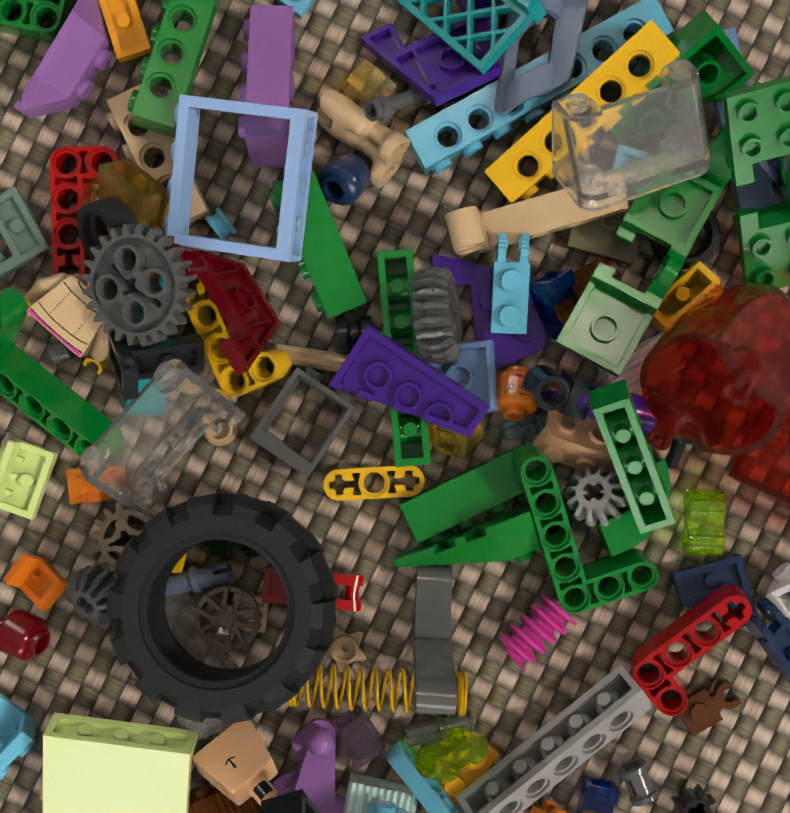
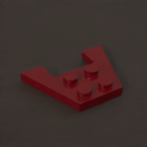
[172,243,281,377]

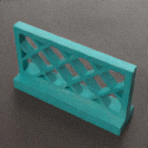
[395,0,547,75]

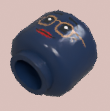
[318,152,370,206]

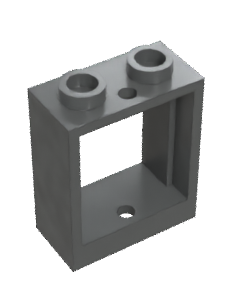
[249,366,357,478]

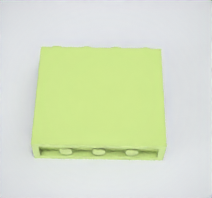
[43,712,197,813]

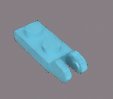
[490,232,530,334]

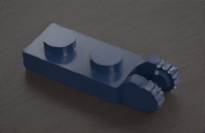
[745,598,790,684]

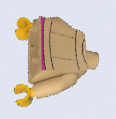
[23,272,116,375]

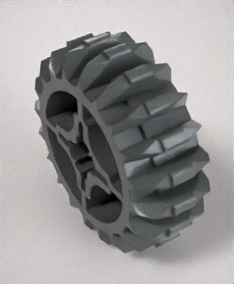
[411,266,462,364]

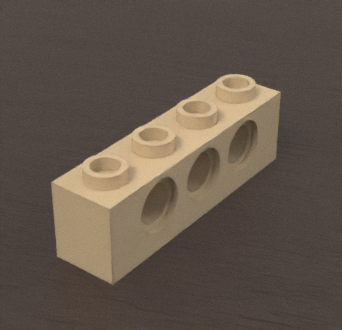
[106,84,212,228]

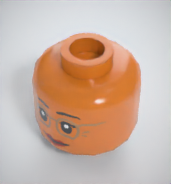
[496,366,538,421]

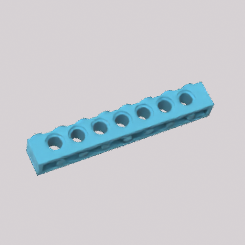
[405,0,674,175]

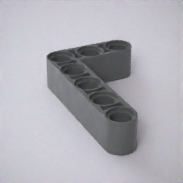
[413,565,457,715]

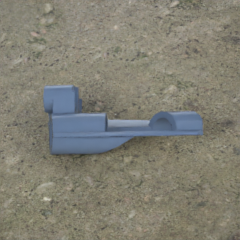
[494,0,588,117]

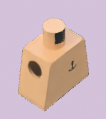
[192,720,278,806]

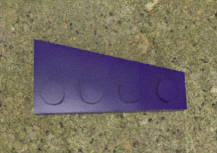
[329,324,490,437]

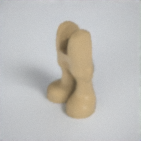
[317,89,410,188]

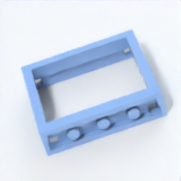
[164,94,318,262]

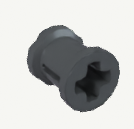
[617,758,660,807]

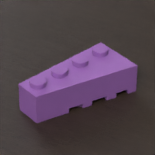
[238,5,296,167]

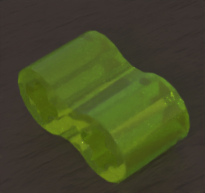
[682,488,726,556]
[415,727,488,783]

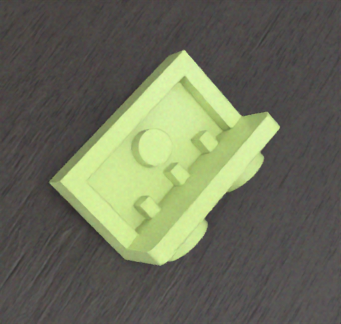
[0,439,58,520]

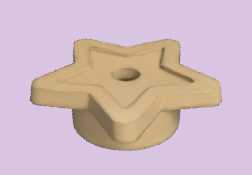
[325,627,366,672]

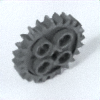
[81,224,196,346]

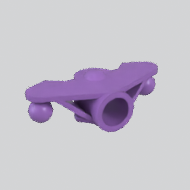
[272,718,345,813]

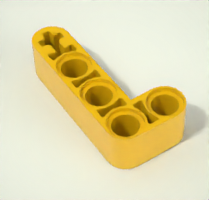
[186,278,292,397]

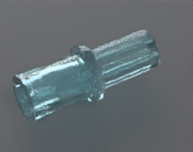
[501,410,548,441]

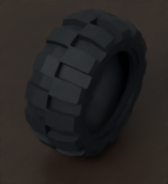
[106,493,338,725]

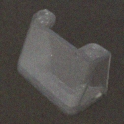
[552,58,711,211]
[80,359,246,521]

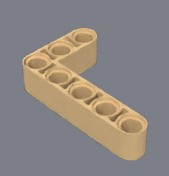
[444,174,630,257]

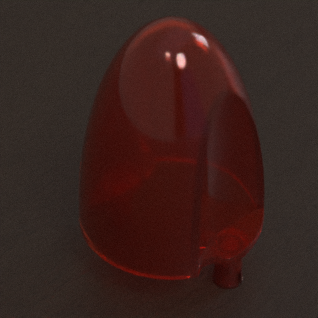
[640,282,790,455]

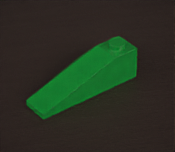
[608,10,755,144]
[393,506,541,567]

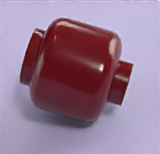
[0,609,51,661]

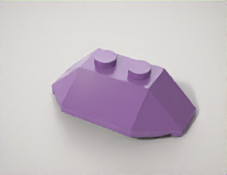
[14,0,113,119]

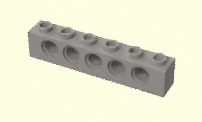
[456,664,654,813]

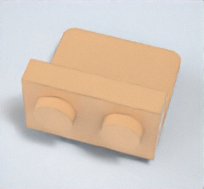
[532,410,611,474]

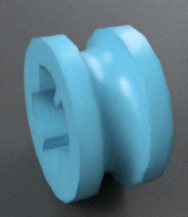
[205,206,237,240]

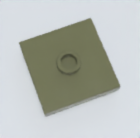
[566,179,643,266]

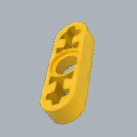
[323,465,425,501]

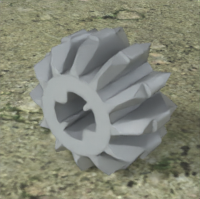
[566,466,628,527]

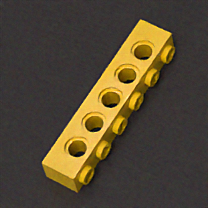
[484,19,681,204]

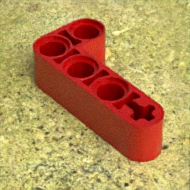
[49,146,125,276]
[630,584,752,716]

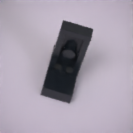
[108,332,204,400]

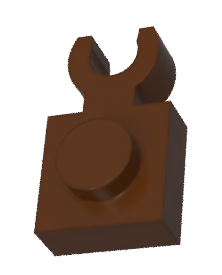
[679,679,741,736]

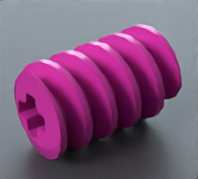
[499,594,577,671]

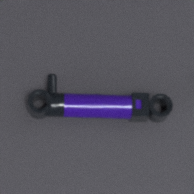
[523,365,726,469]

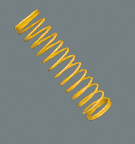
[288,663,467,718]

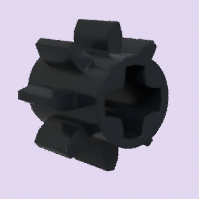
[671,784,716,813]

